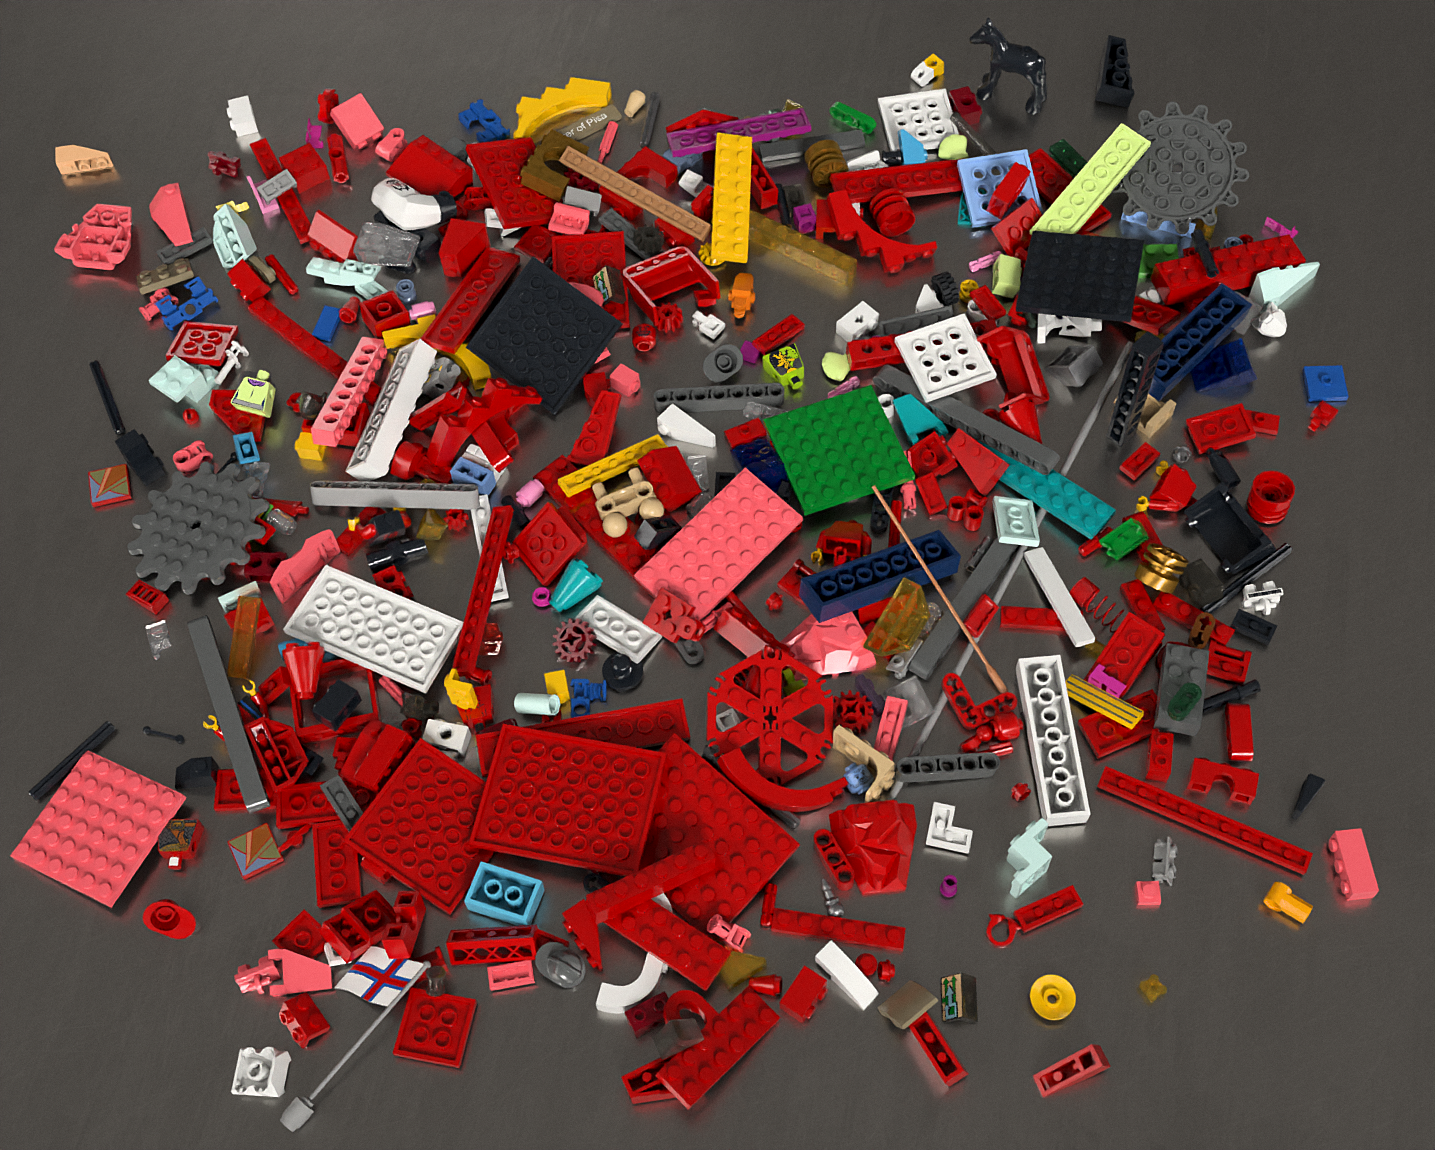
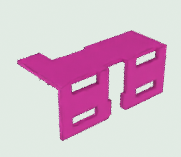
[305,118,323,148]
[1264,217,1299,238]
[1088,664,1127,698]

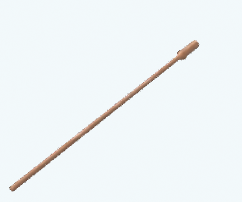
[872,485,1009,694]

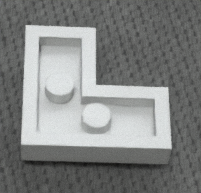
[926,802,973,854]

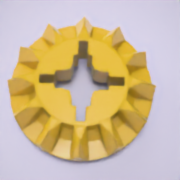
[698,242,724,266]

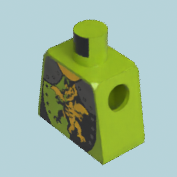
[763,343,804,389]

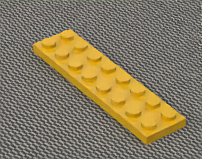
[710,132,752,263]

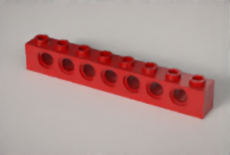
[846,319,997,371]

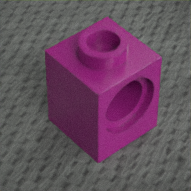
[793,203,816,235]

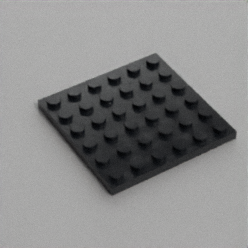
[1016,231,1144,322]
[466,257,623,415]

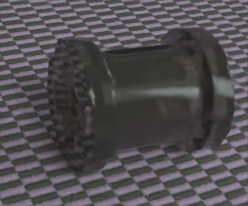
[425,966,446,997]

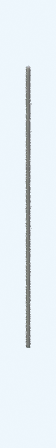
[885,341,1134,801]

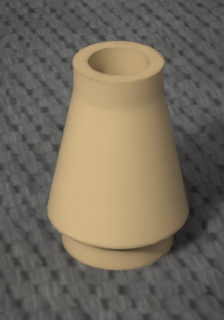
[624,90,646,117]

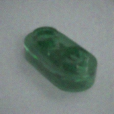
[1167,683,1202,721]

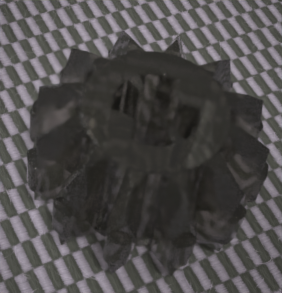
[634,224,664,255]

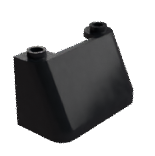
[1184,482,1277,574]

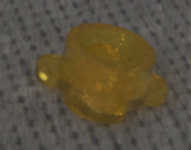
[1139,974,1167,1001]

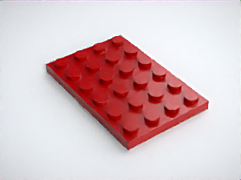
[465,137,563,230]
[552,231,630,328]

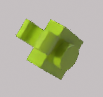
[782,668,805,696]

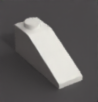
[657,404,716,448]

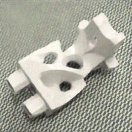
[1038,314,1102,343]

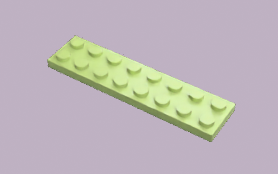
[1030,123,1151,235]

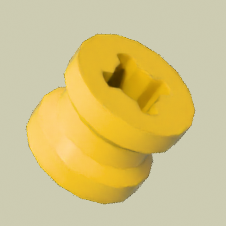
[959,279,979,303]

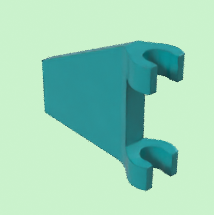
[892,394,948,448]

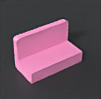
[247,176,279,214]

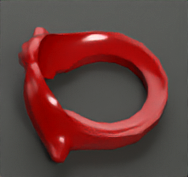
[986,914,1022,946]

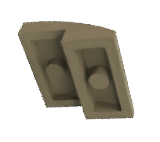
[877,980,938,1030]

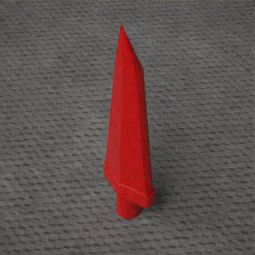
[252,497,309,517]

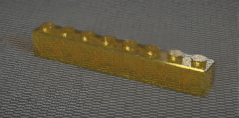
[748,209,857,286]

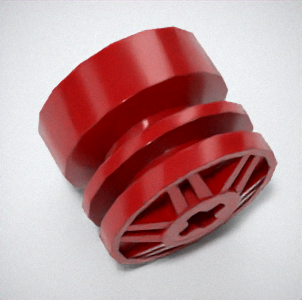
[869,188,915,237]
[1246,470,1295,524]

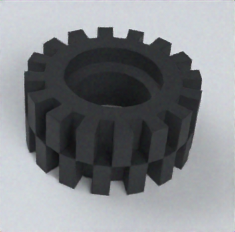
[931,271,959,307]

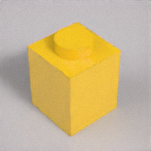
[295,432,327,461]
[544,670,570,704]

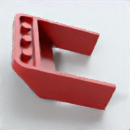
[623,246,721,325]

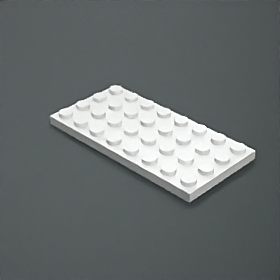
[283,565,464,693]

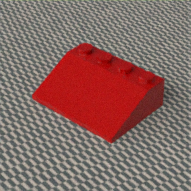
[385,135,473,198]

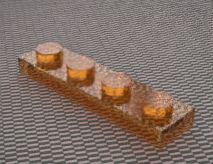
[227,596,261,679]

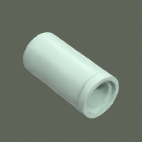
[514,693,560,715]

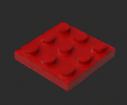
[166,321,239,366]
[512,502,586,586]
[393,987,477,1068]

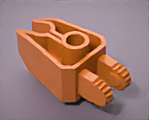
[728,273,755,318]

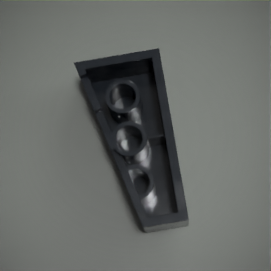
[1095,35,1135,108]

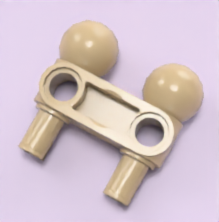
[592,468,664,538]

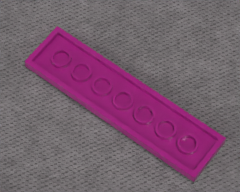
[666,108,811,157]

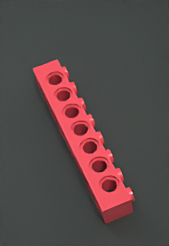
[311,337,387,447]

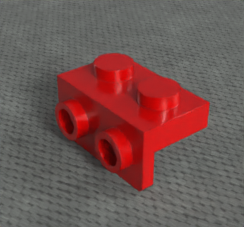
[279,992,330,1048]

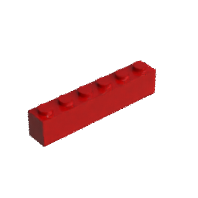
[586,840,716,925]

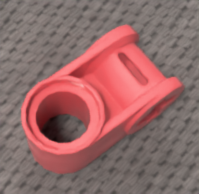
[375,128,408,162]
[173,440,213,475]

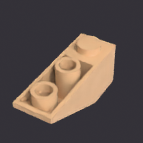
[55,145,114,175]

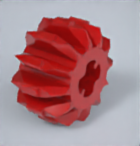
[653,302,683,333]

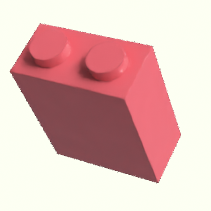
[330,93,384,150]

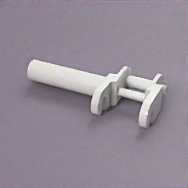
[214,341,249,385]

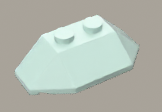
[213,204,257,268]

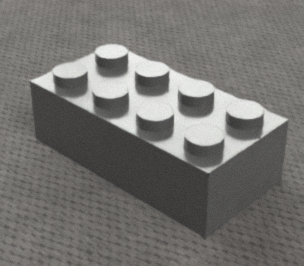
[1153,643,1209,736]

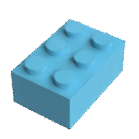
[464,861,545,926]

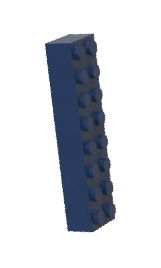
[1148,283,1252,401]
[799,530,961,623]

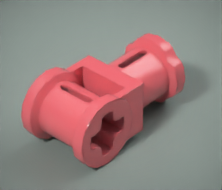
[139,287,179,321]
[707,914,751,955]

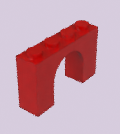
[598,146,678,221]

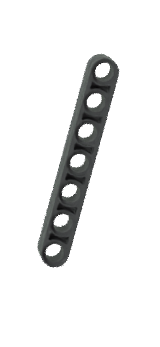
[653,383,784,414]

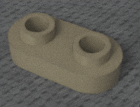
[247,255,276,284]

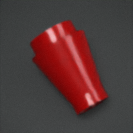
[339,296,360,323]
[749,974,783,996]

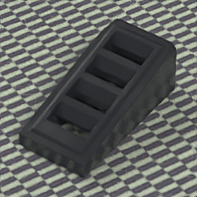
[1292,773,1326,819]

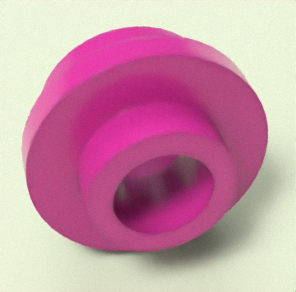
[532,587,552,607]

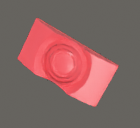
[270,529,341,604]

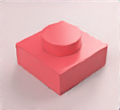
[1135,881,1161,905]

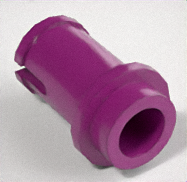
[940,875,957,897]

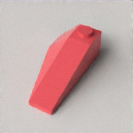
[149,183,193,247]

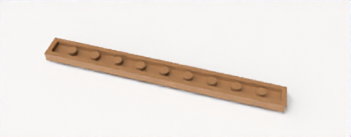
[559,146,712,242]

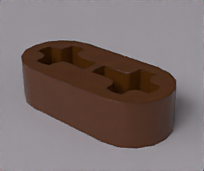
[1188,612,1216,649]

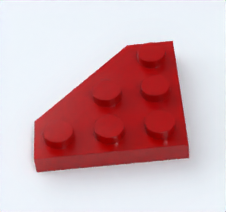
[665,109,739,133]
[209,390,265,442]

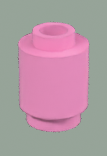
[409,301,437,323]
[516,479,545,507]

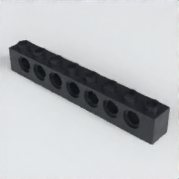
[1106,331,1164,447]

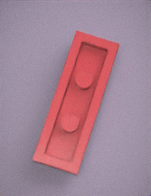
[874,696,908,761]

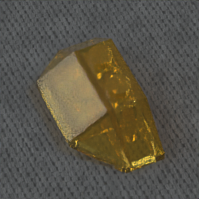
[862,578,931,657]

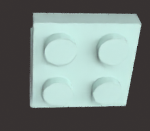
[148,356,219,403]
[1007,818,1052,899]

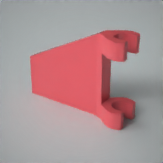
[268,949,333,997]

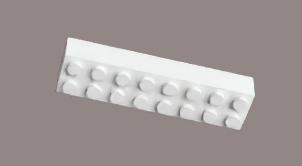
[345,339,437,482]
[1015,655,1090,826]

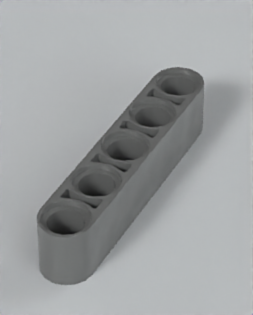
[894,752,1000,783]

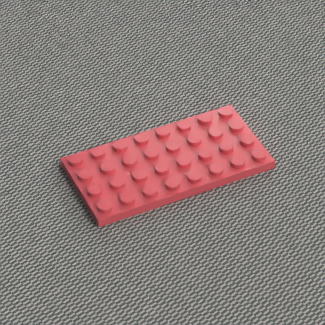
[634,468,803,621]

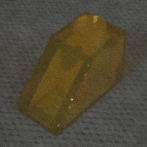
[718,951,767,991]

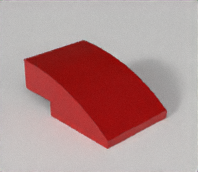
[320,890,396,963]

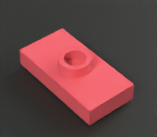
[487,960,535,991]

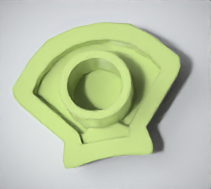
[938,134,969,160]
[822,352,850,381]

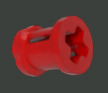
[465,664,492,686]

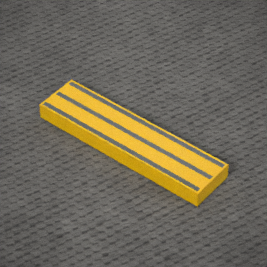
[1065,674,1144,729]

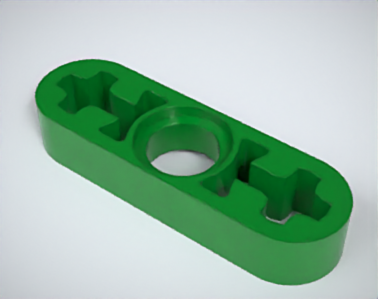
[829,102,877,134]

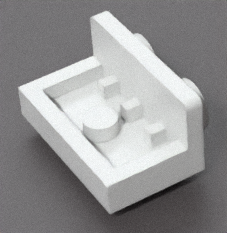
[846,150,888,172]

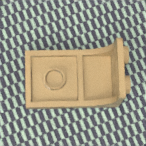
[833,725,895,803]

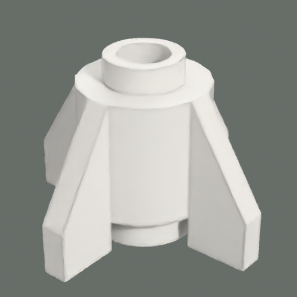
[1250,302,1287,337]

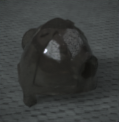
[296,391,328,420]

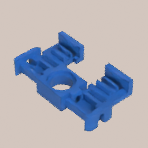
[458,99,510,143]
[154,276,218,331]
[570,679,606,718]

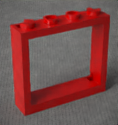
[290,658,382,745]

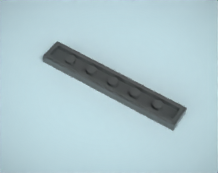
[759,129,865,162]

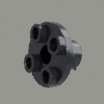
[602,652,644,692]

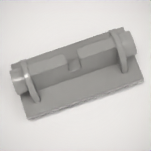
[886,637,923,679]
[1152,837,1178,886]

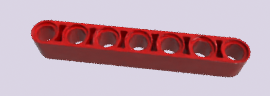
[447,380,514,473]

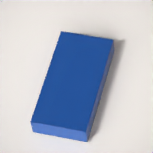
[312,306,340,341]

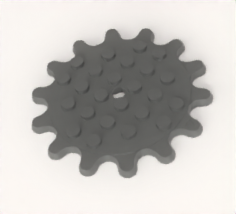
[1112,101,1249,234]
[127,462,269,595]

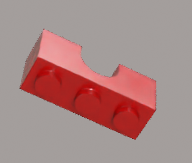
[1186,757,1259,805]
[381,890,426,959]

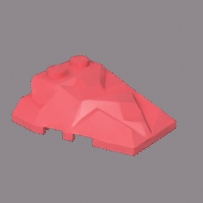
[54,204,132,270]
[780,611,876,681]

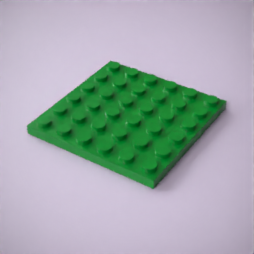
[763,385,915,516]

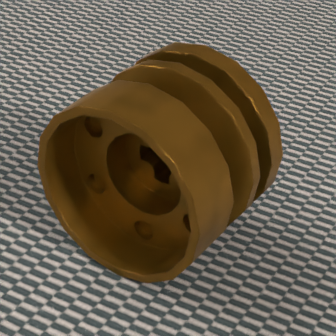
[805,140,849,188]
[1134,543,1189,593]

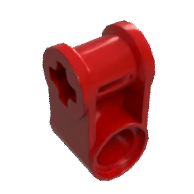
[464,187,494,211]

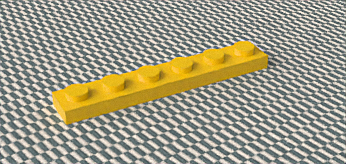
[558,434,668,497]

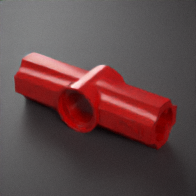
[327,134,349,183]

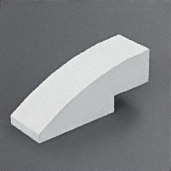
[815,941,879,1010]

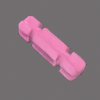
[969,251,1002,272]
[827,376,861,398]

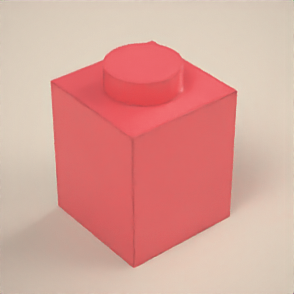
[610,364,640,397]

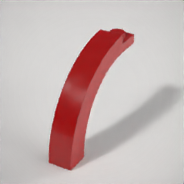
[717,748,848,812]

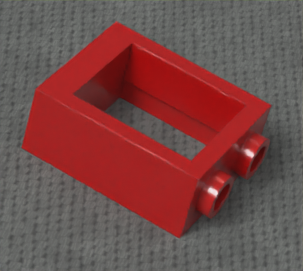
[986,162,1031,220]

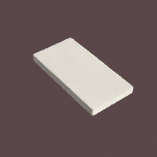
[574,595,662,664]

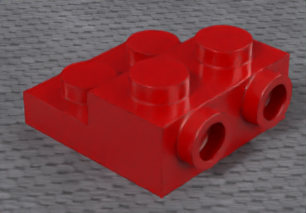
[906,431,958,477]

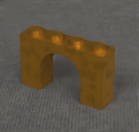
[520,129,589,202]

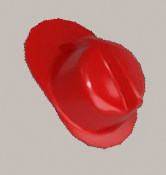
[143,899,196,939]

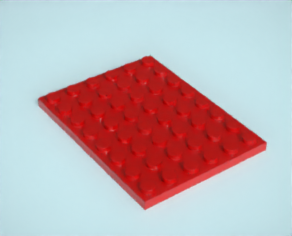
[469,724,667,876]
[640,733,800,941]

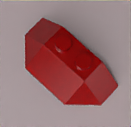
[244,716,309,793]

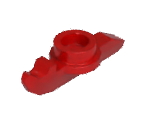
[277,824,312,852]

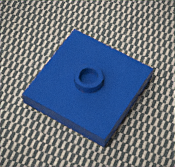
[1302,365,1349,402]

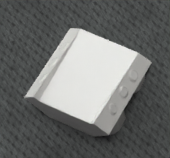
[231,1047,291,1097]

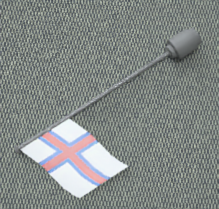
[280,946,431,1132]

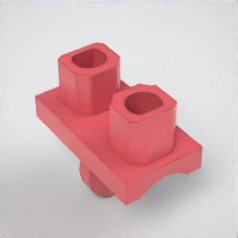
[234,956,281,994]

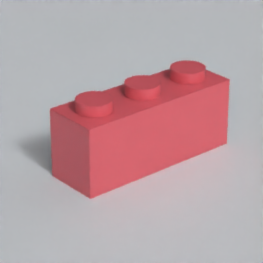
[1329,828,1379,901]

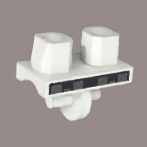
[1242,581,1283,615]

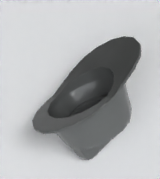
[703,344,743,382]
[535,942,586,988]

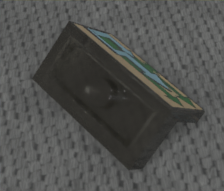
[592,265,627,307]
[941,972,978,1023]

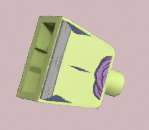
[231,370,275,418]

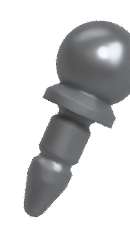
[821,878,844,917]

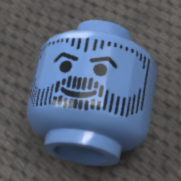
[842,762,874,795]

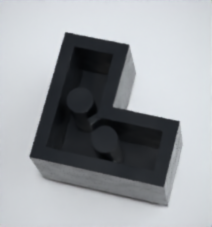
[114,429,165,486]

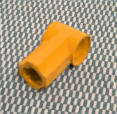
[1264,882,1313,923]

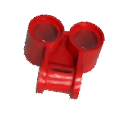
[947,488,988,531]

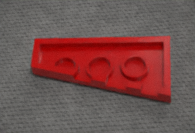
[566,390,622,466]

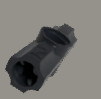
[366,536,428,571]

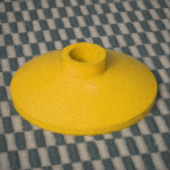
[1030,975,1076,1020]

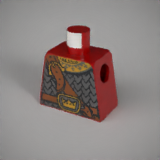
[158,819,204,870]

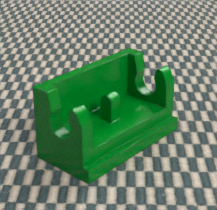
[1099,518,1150,561]

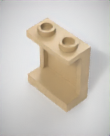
[1113,394,1176,438]

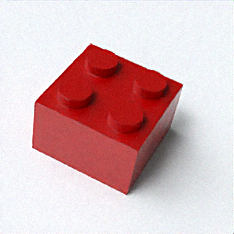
[279,142,330,194]
[359,290,411,339]

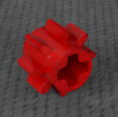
[443,509,469,531]

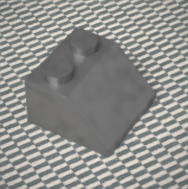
[1045,345,1103,387]

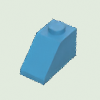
[897,129,928,165]
[233,432,260,465]

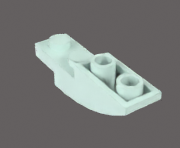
[306,257,381,286]

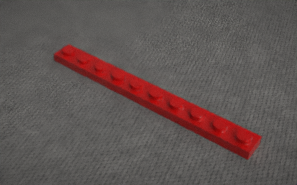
[248,296,382,407]
[452,505,514,677]
[1097,766,1313,875]

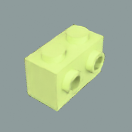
[992,254,1023,299]

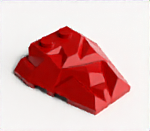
[829,800,917,895]

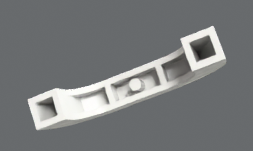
[596,893,673,1013]

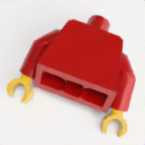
[1136,460,1198,512]
[811,520,872,566]

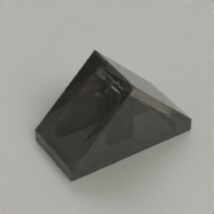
[653,1018,704,1060]

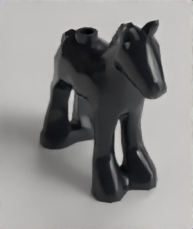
[969,17,1048,115]

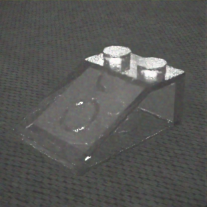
[353,222,420,266]

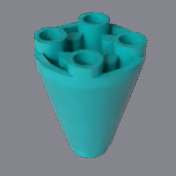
[549,558,603,613]

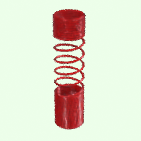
[1069,577,1163,661]

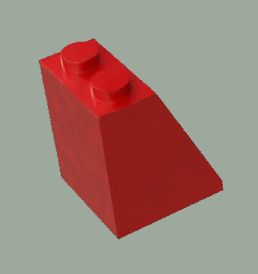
[439,218,491,278]

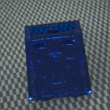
[1191,338,1258,392]
[730,438,788,489]

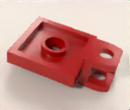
[642,587,706,643]

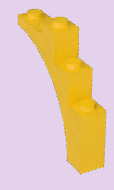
[513,77,612,139]
[382,315,491,390]

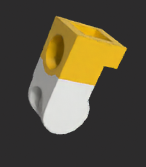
[911,54,944,87]

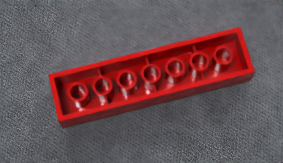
[1150,234,1306,305]

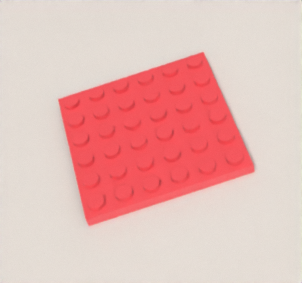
[10,750,186,908]

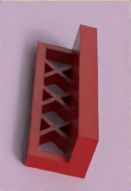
[409,386,467,431]
[446,924,538,965]

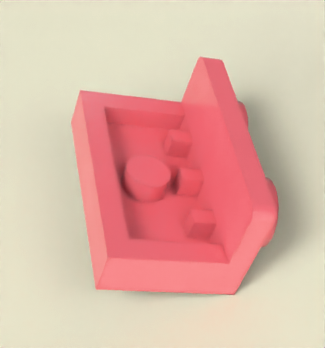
[548,202,590,235]

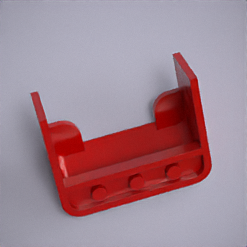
[976,325,1050,410]

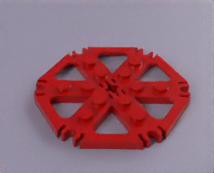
[706,650,833,786]

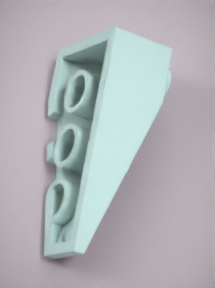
[1249,262,1320,313]

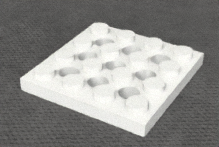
[877,89,959,152]
[895,314,997,403]

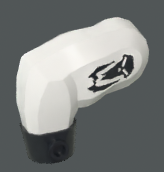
[371,178,457,230]

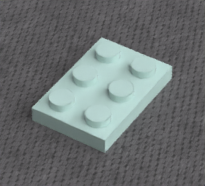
[992,496,1040,547]

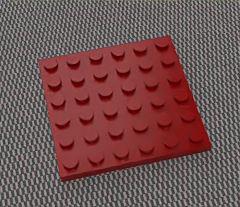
[343,738,496,915]

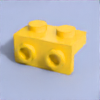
[444,668,478,709]

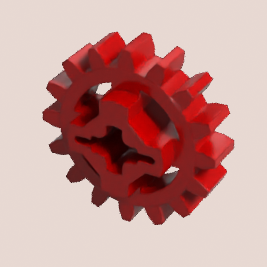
[833,690,874,734]

